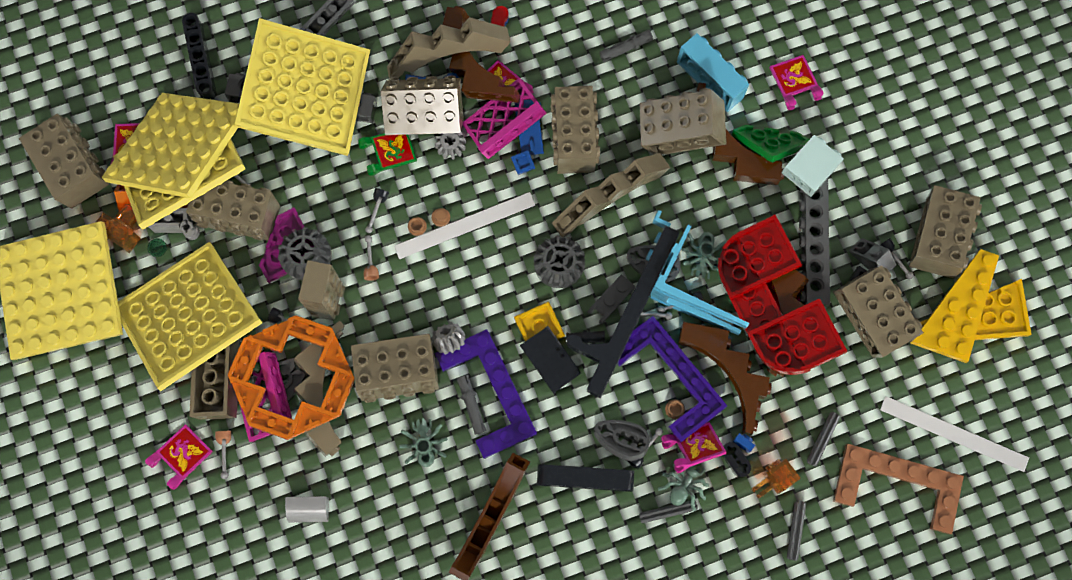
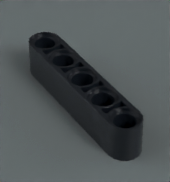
[182,13,217,100]
[536,464,635,492]

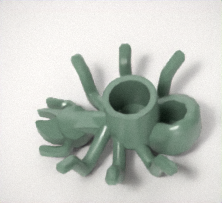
[682,232,727,279]
[399,418,448,467]
[658,464,709,512]

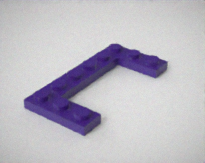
[617,316,727,443]
[435,329,537,459]

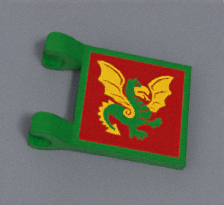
[358,133,417,176]

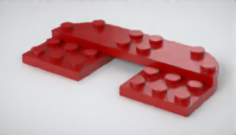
[718,214,847,375]

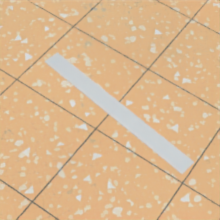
[394,192,535,259]
[880,396,1029,472]

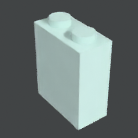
[782,135,844,197]

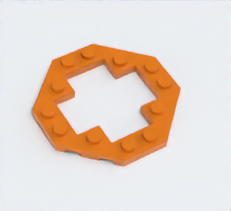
[228,315,355,440]

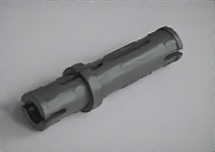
[599,29,653,62]
[457,375,486,435]

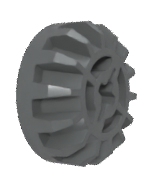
[278,227,332,281]
[534,235,585,288]

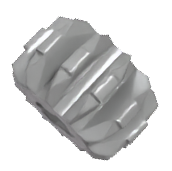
[435,132,466,160]
[432,322,466,355]

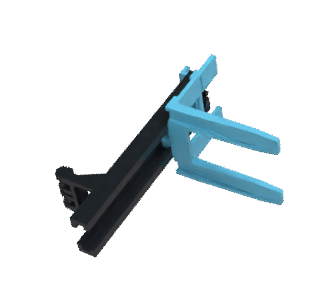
[567,210,749,399]

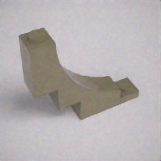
[387,17,510,78]
[552,153,671,238]
[294,321,345,457]

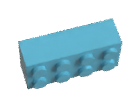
[677,33,749,113]

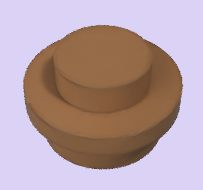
[431,208,450,227]
[408,217,427,236]
[665,399,685,419]

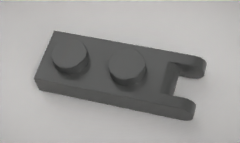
[587,274,636,325]

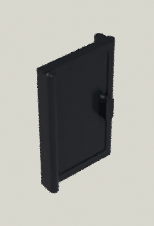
[520,326,581,394]

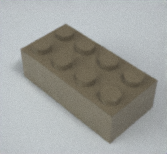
[298,260,345,320]
[189,340,240,420]

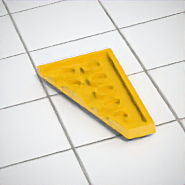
[910,249,999,363]
[920,279,1032,340]

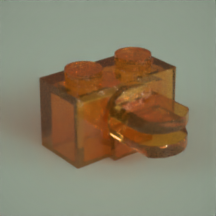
[96,204,141,254]
[751,459,801,499]

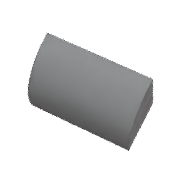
[285,496,329,523]

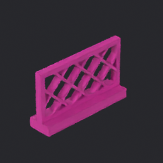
[463,77,547,159]
[240,352,292,442]

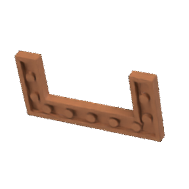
[833,444,964,535]

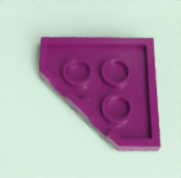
[259,207,315,283]

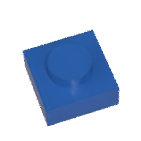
[511,151,535,175]
[732,433,755,454]

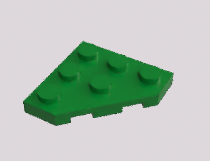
[732,125,810,163]

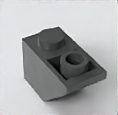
[849,238,896,272]

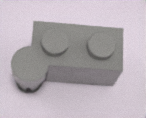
[148,208,200,240]

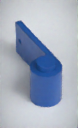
[514,99,544,155]

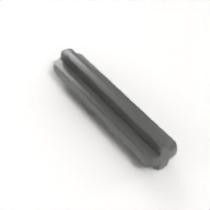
[807,412,840,466]
[639,501,698,523]
[787,501,806,561]

